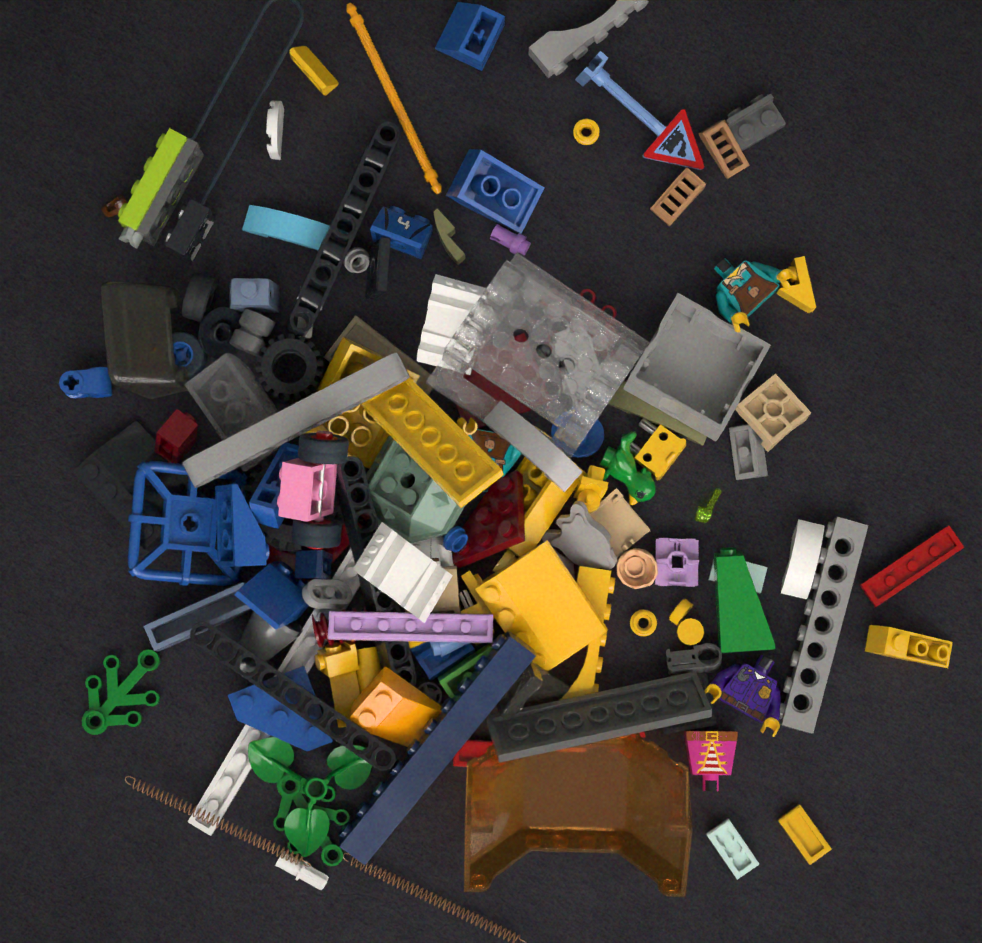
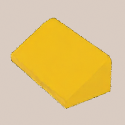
[289,46,339,96]

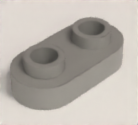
[302,579,352,609]

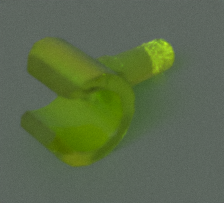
[695,488,722,523]

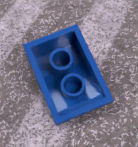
[446,149,545,234]
[215,484,269,567]
[234,561,309,630]

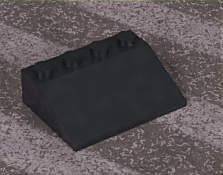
[72,421,208,552]

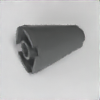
[238,611,303,673]

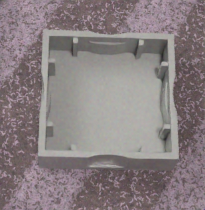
[623,293,771,441]

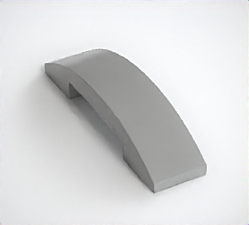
[483,400,582,492]

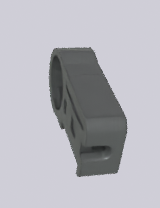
[666,643,722,676]

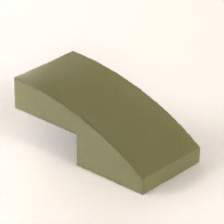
[434,208,465,266]

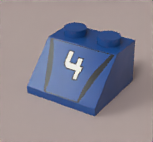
[370,206,433,259]

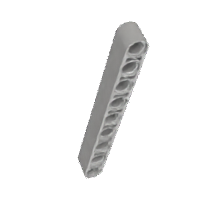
[182,353,410,488]

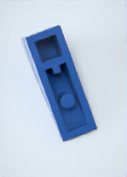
[249,442,299,529]

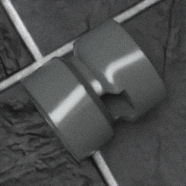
[229,309,276,357]

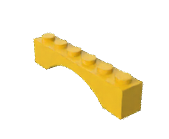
[558,566,615,700]

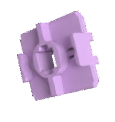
[655,538,699,587]

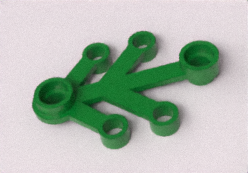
[82,649,160,735]
[273,773,350,866]

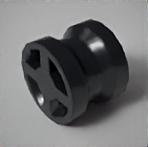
[417,682,442,704]

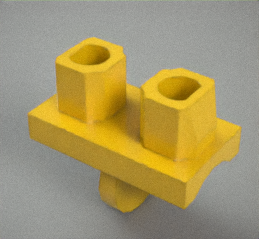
[573,465,609,513]

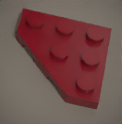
[453,470,525,568]

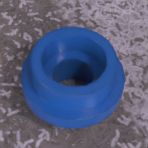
[443,526,468,552]

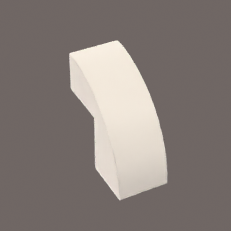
[781,519,824,599]

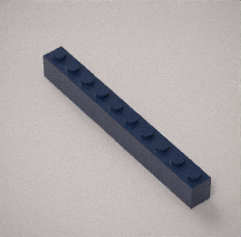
[338,630,536,865]

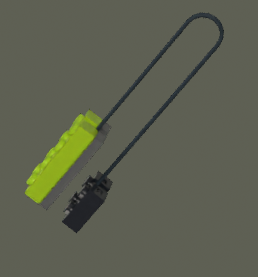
[118,0,304,265]

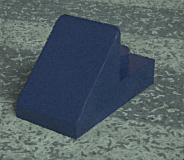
[295,550,333,580]

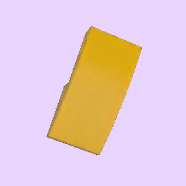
[329,670,360,728]

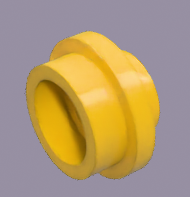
[573,119,599,145]
[630,610,657,636]

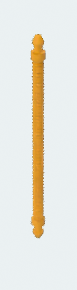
[347,3,442,194]

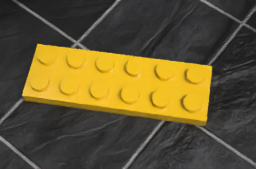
[361,377,504,508]

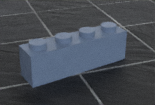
[144,582,252,652]

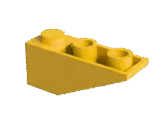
[865,625,953,668]

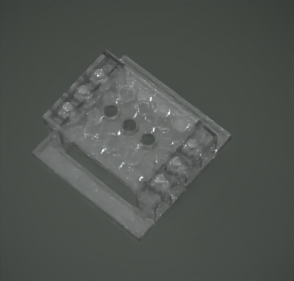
[426,253,650,459]

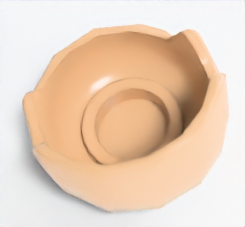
[616,548,658,589]

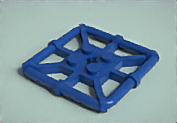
[128,461,248,586]

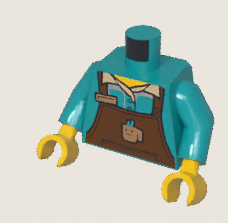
[714,258,797,333]
[457,417,521,492]

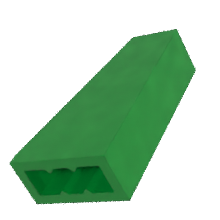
[713,547,775,653]

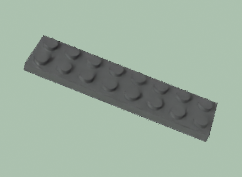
[486,671,712,763]

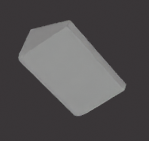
[729,424,768,480]

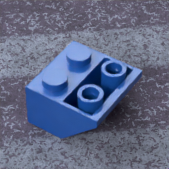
[435,2,505,71]

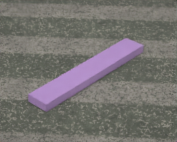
[328,611,493,643]

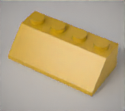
[507,457,586,557]

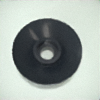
[198,307,241,360]

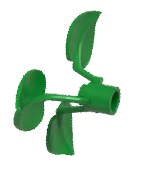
[248,737,377,857]

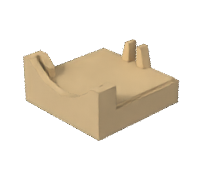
[735,374,811,452]
[589,488,650,558]

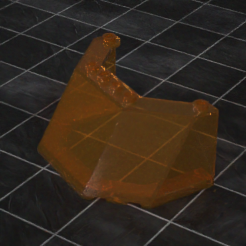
[464,732,693,897]

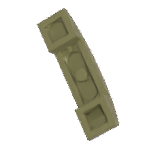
[606,379,707,446]

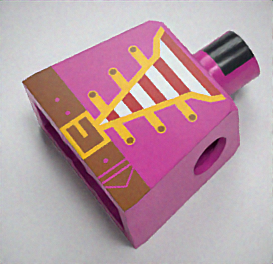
[684,731,738,791]

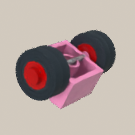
[277,431,349,550]

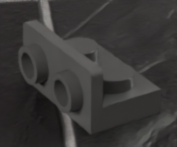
[726,94,786,151]

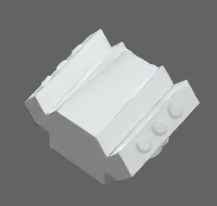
[417,274,489,375]
[353,522,453,623]

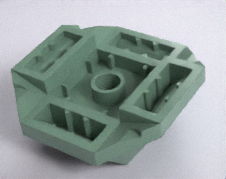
[366,436,465,543]

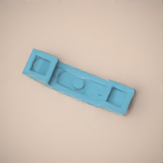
[242,205,348,251]

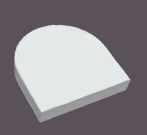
[266,100,284,160]

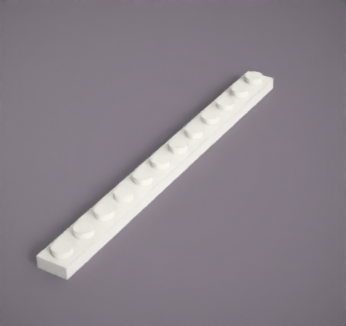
[188,548,365,836]

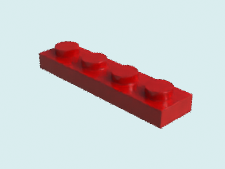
[860,525,964,607]

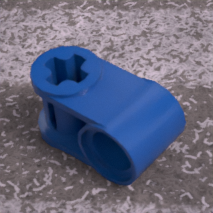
[59,367,113,399]

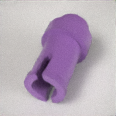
[490,224,531,255]

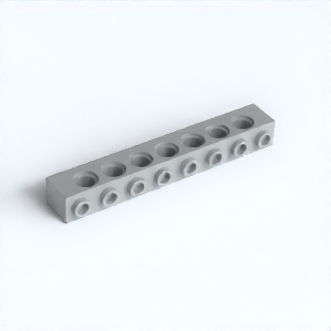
[779,517,868,734]

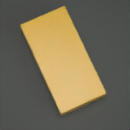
[778,804,832,865]

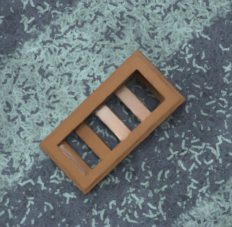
[698,120,750,179]
[650,167,706,227]

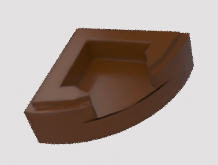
[101,194,128,217]

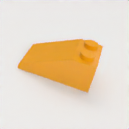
[349,666,442,747]

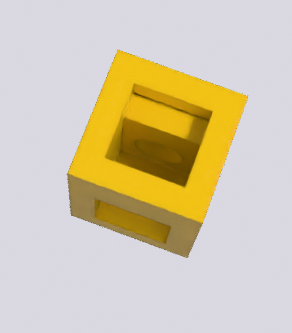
[314,640,359,677]

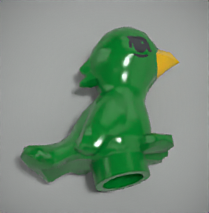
[600,431,656,505]

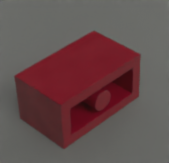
[154,409,198,463]

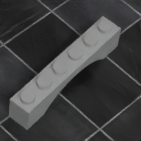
[529,0,649,78]

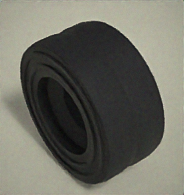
[182,272,218,322]

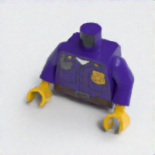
[704,655,781,737]

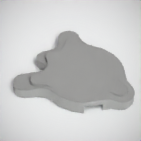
[542,501,617,569]

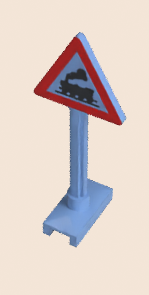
[575,51,704,170]

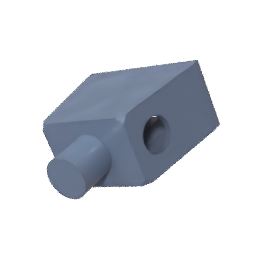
[229,278,280,313]

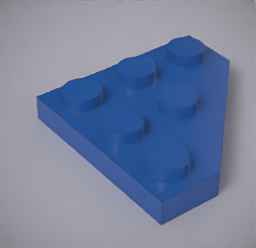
[228,666,333,752]

